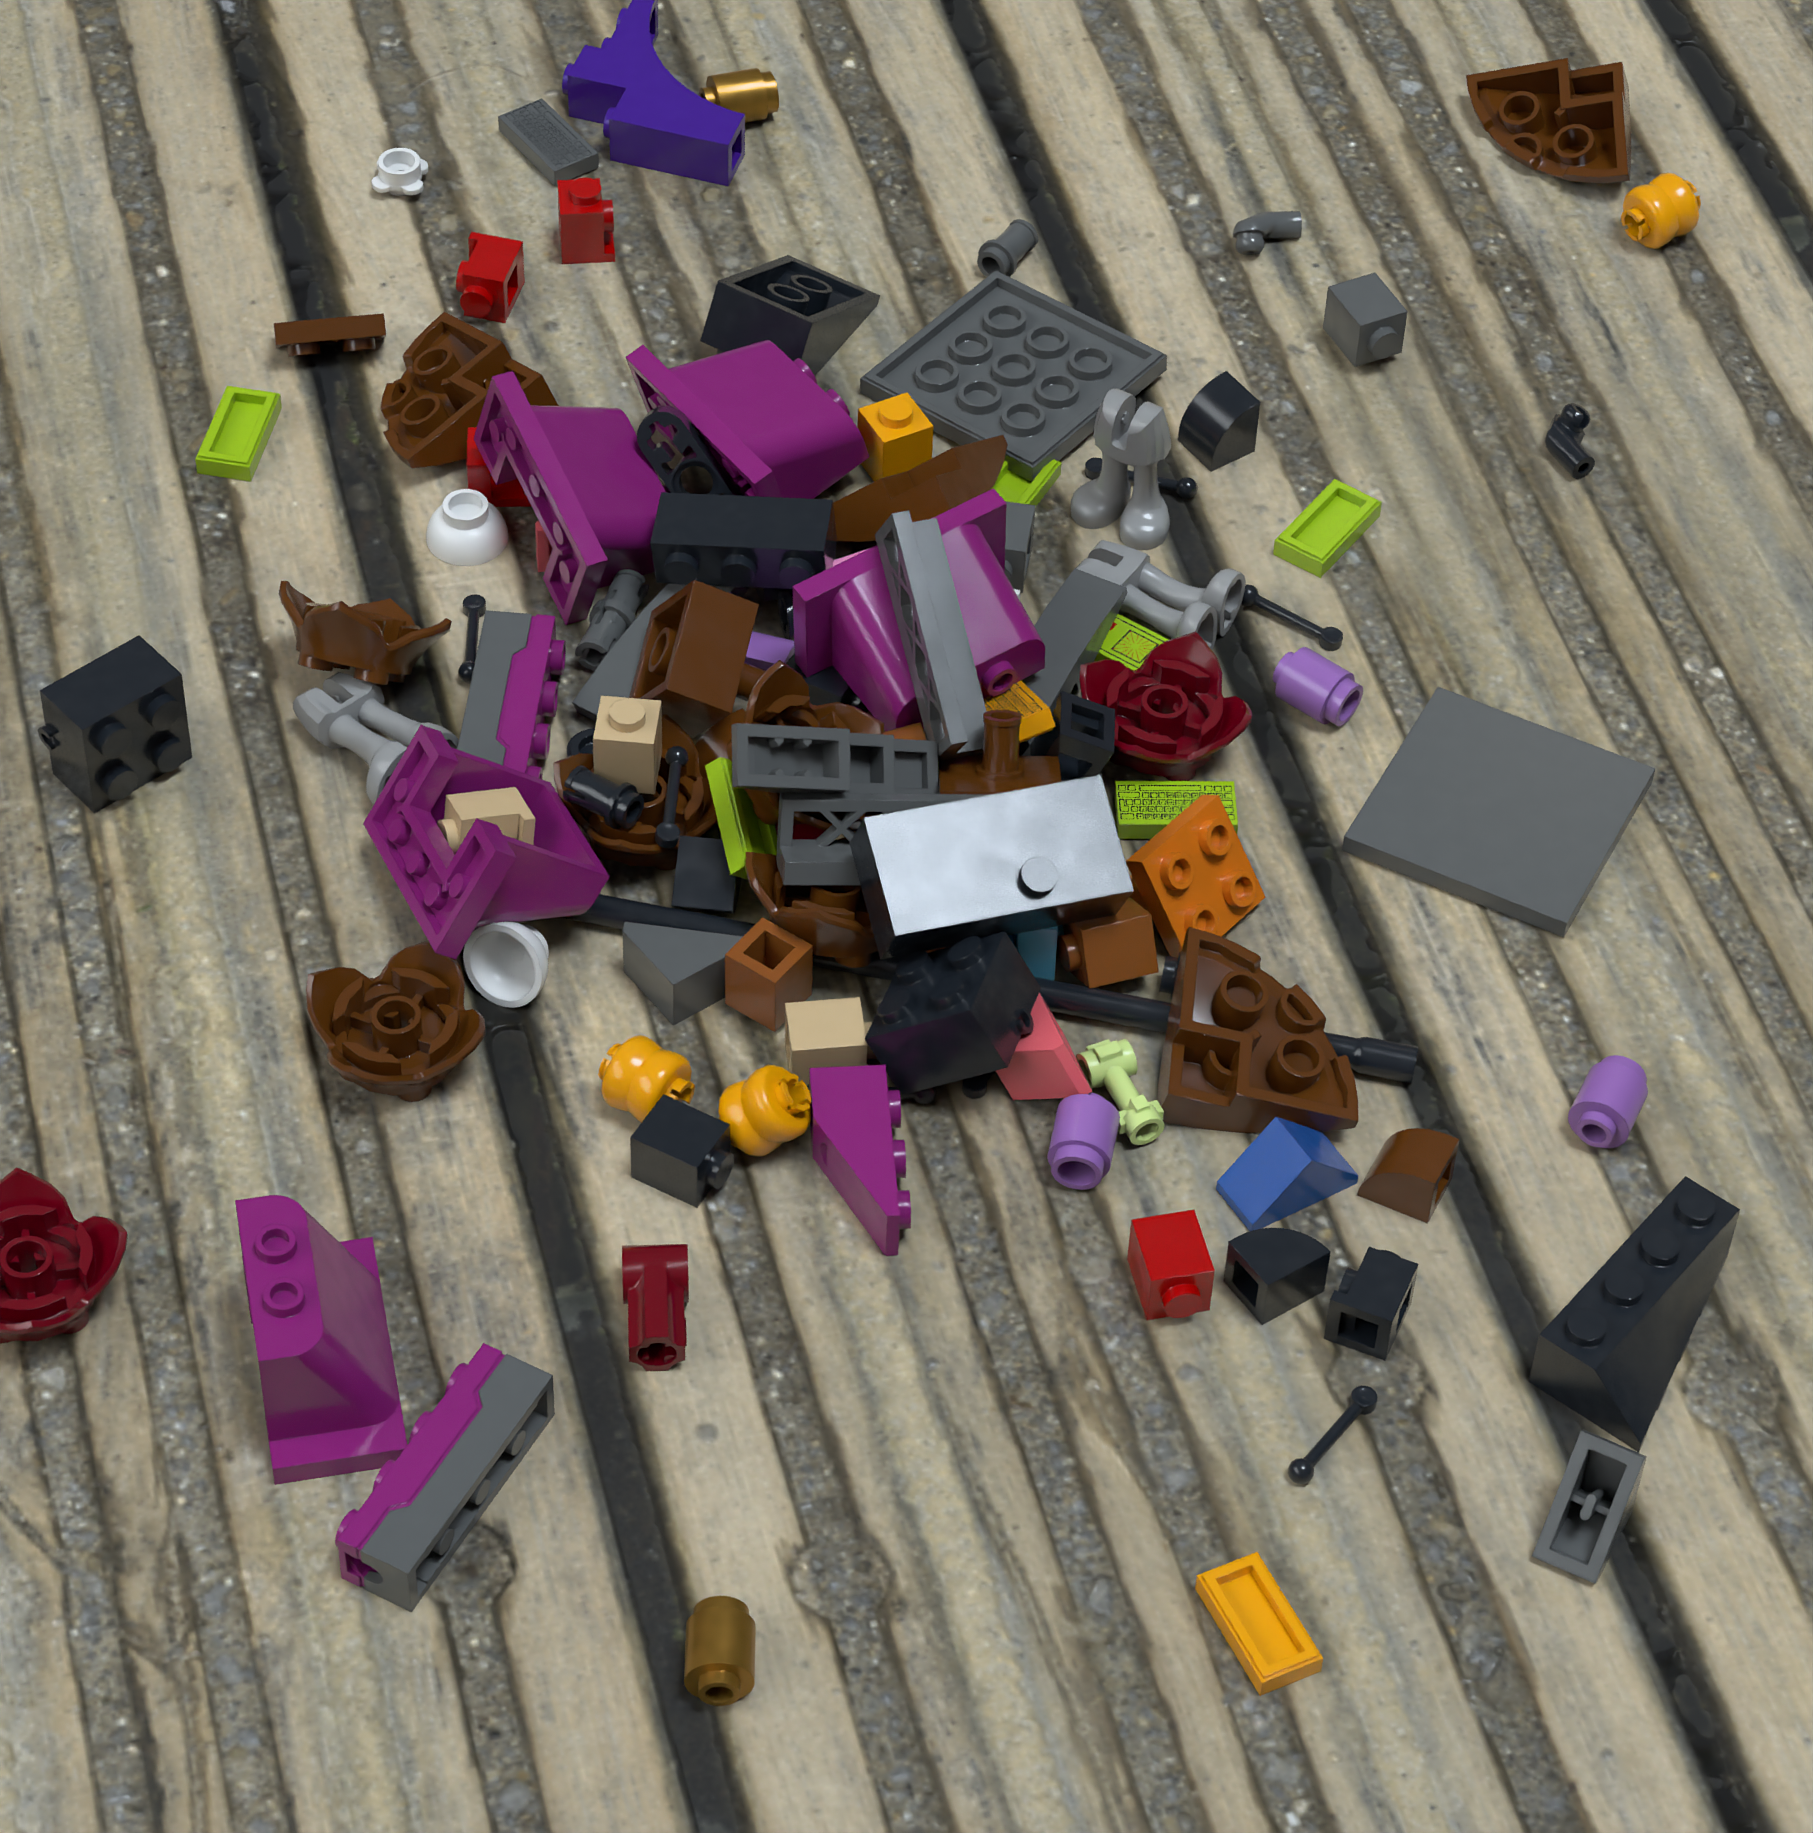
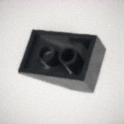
[700,255,880,375]

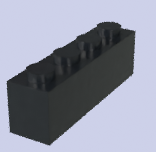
[1529,1176,1740,1452]

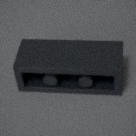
[650,492,837,590]

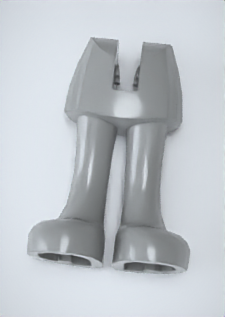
[1070,388,1171,550]
[1076,540,1246,650]
[293,672,459,805]

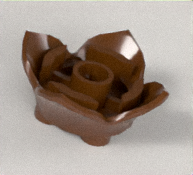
[279,581,452,685]
[726,660,884,831]
[553,714,718,871]
[745,837,878,968]
[306,940,485,1102]

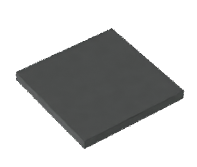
[860,270,1167,482]
[1342,687,1655,937]

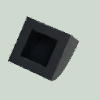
[1178,371,1260,472]
[671,836,741,914]
[1223,1228,1331,1325]

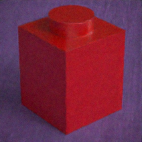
[1127,1210,1215,1320]

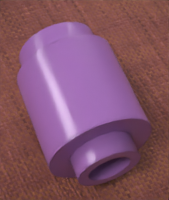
[1273,647,1363,726]
[1568,1055,1648,1148]
[1047,1093,1120,1190]

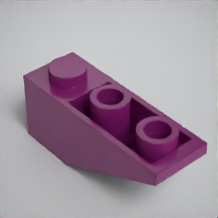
[809,1065,911,1256]

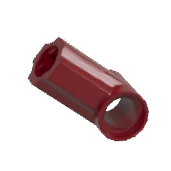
[622,1244,689,1371]

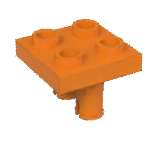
[1126,795,1265,958]

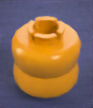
[1621,173,1701,249]
[598,1035,695,1123]
[718,1065,811,1157]

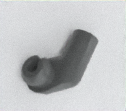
[1233,211,1302,255]

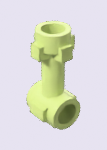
[1076,1039,1165,1145]

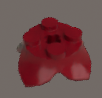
[1079,631,1252,781]
[0,1167,128,1344]

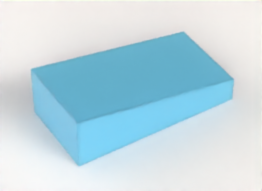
[1016,926,1058,980]

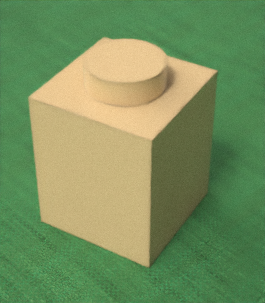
[593,696,662,794]
[784,997,877,1086]

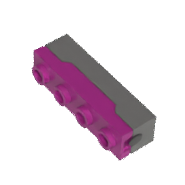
[457,610,566,780]
[335,1343,555,1612]

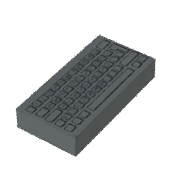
[498,98,599,186]

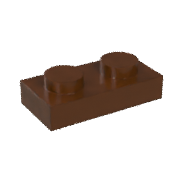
[274,313,386,357]

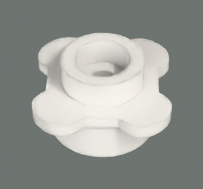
[372,148,428,196]

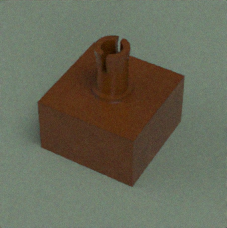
[629,580,766,739]
[938,710,1061,794]

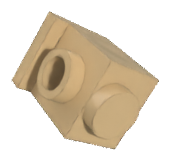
[437,787,536,854]

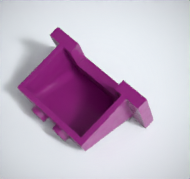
[625,340,869,499]
[474,371,671,625]
[793,488,1046,731]
[363,725,610,959]
[235,1195,408,1485]

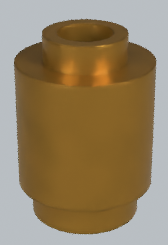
[699,68,779,123]
[684,1596,756,1706]

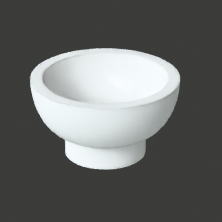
[426,489,508,566]
[463,922,549,1008]

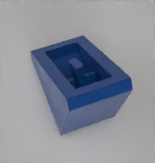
[1216,1117,1358,1231]

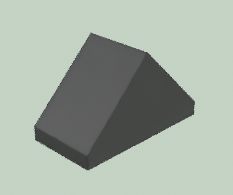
[622,922,743,1026]
[1532,1429,1647,1583]

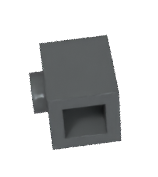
[1323,272,1408,367]

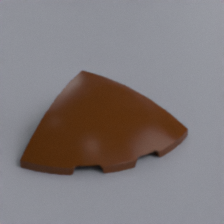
[1466,58,1631,183]
[381,312,559,469]
[833,435,1008,542]
[1157,927,1358,1133]

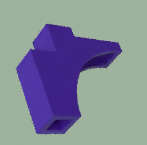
[562,0,745,186]

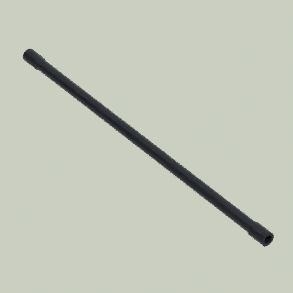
[560,894,1419,1083]

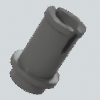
[977,219,1038,277]

